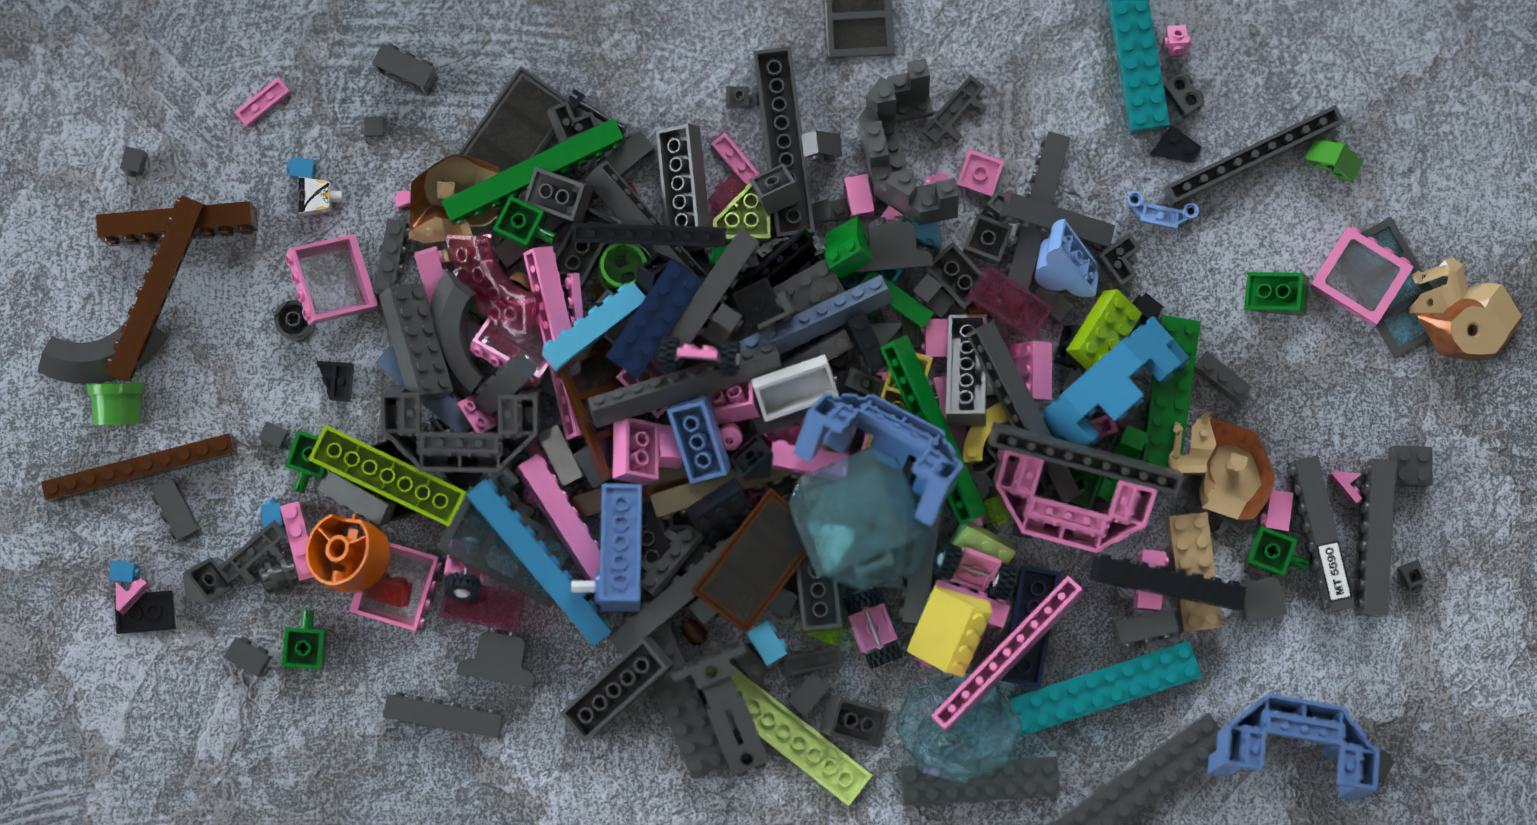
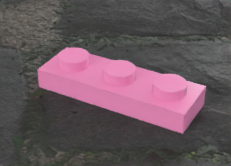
[565,273,584,328]

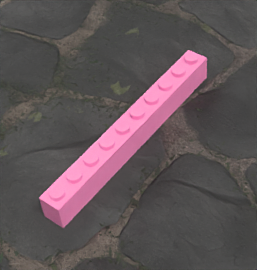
[523,246,595,440]
[931,576,1084,733]

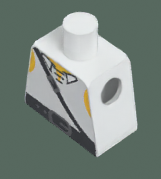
[298,177,343,216]

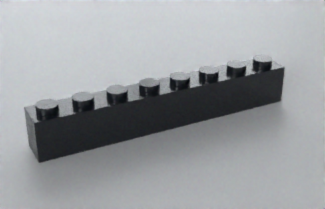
[1089,553,1247,611]

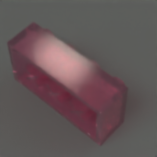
[965,265,1053,340]
[439,585,525,633]

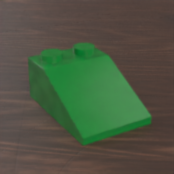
[825,215,873,279]
[1244,272,1309,315]

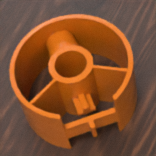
[306,514,390,593]

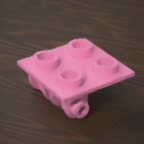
[456,394,498,432]

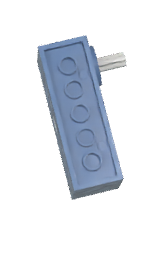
[572,484,642,612]

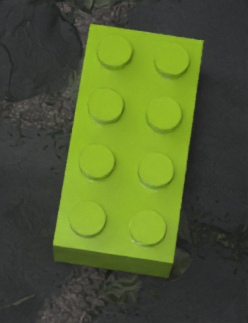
[1066,289,1142,371]

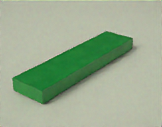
[860,271,934,329]

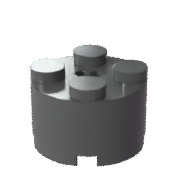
[274,300,316,341]

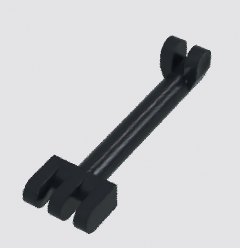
[568,89,627,134]

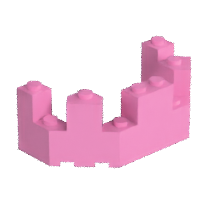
[993,448,1158,553]

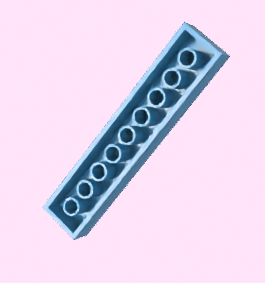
[467,479,611,647]

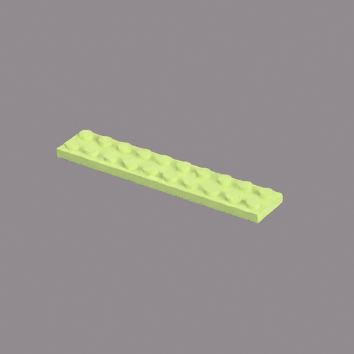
[695,664,872,806]

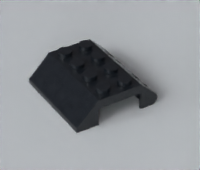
[744,227,817,288]

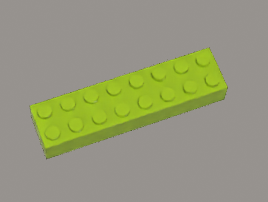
[308,425,467,527]

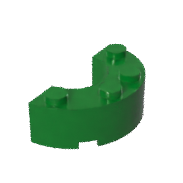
[1097,425,1150,502]

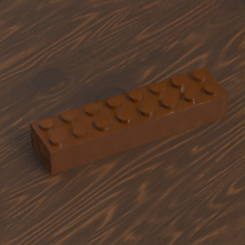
[96,201,258,246]

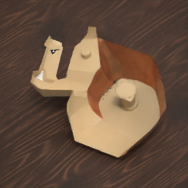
[408,154,499,263]
[1408,257,1522,360]
[1168,412,1275,520]

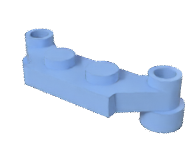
[1127,191,1199,229]

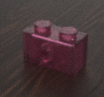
[708,172,747,214]

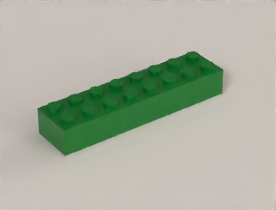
[1140,315,1201,468]

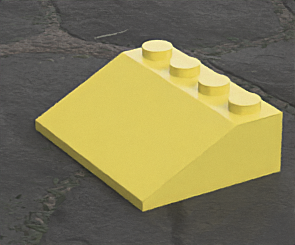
[907,586,992,677]

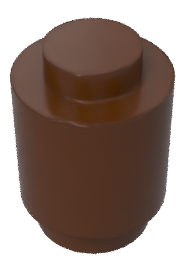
[680,618,708,646]

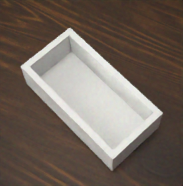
[751,354,839,422]

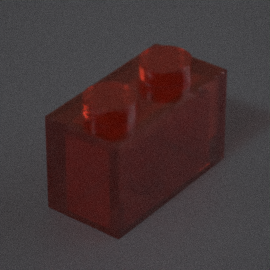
[366,572,414,608]

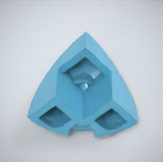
[909,217,942,251]

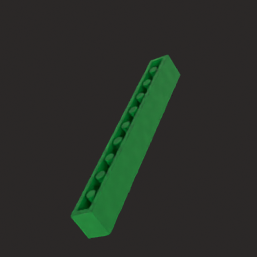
[441,118,625,226]
[880,335,987,525]

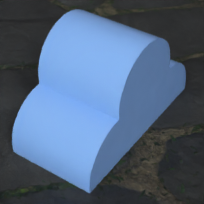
[1035,219,1100,297]

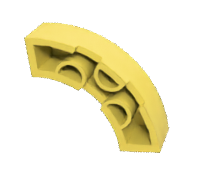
[961,403,1010,464]

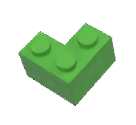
[1305,138,1363,182]

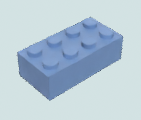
[667,395,732,484]

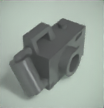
[756,236,790,263]

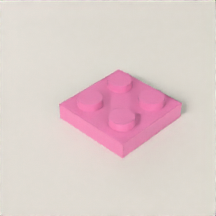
[956,149,1005,198]

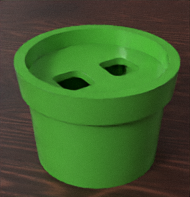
[597,244,650,294]
[86,382,146,425]

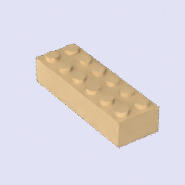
[1166,512,1223,633]

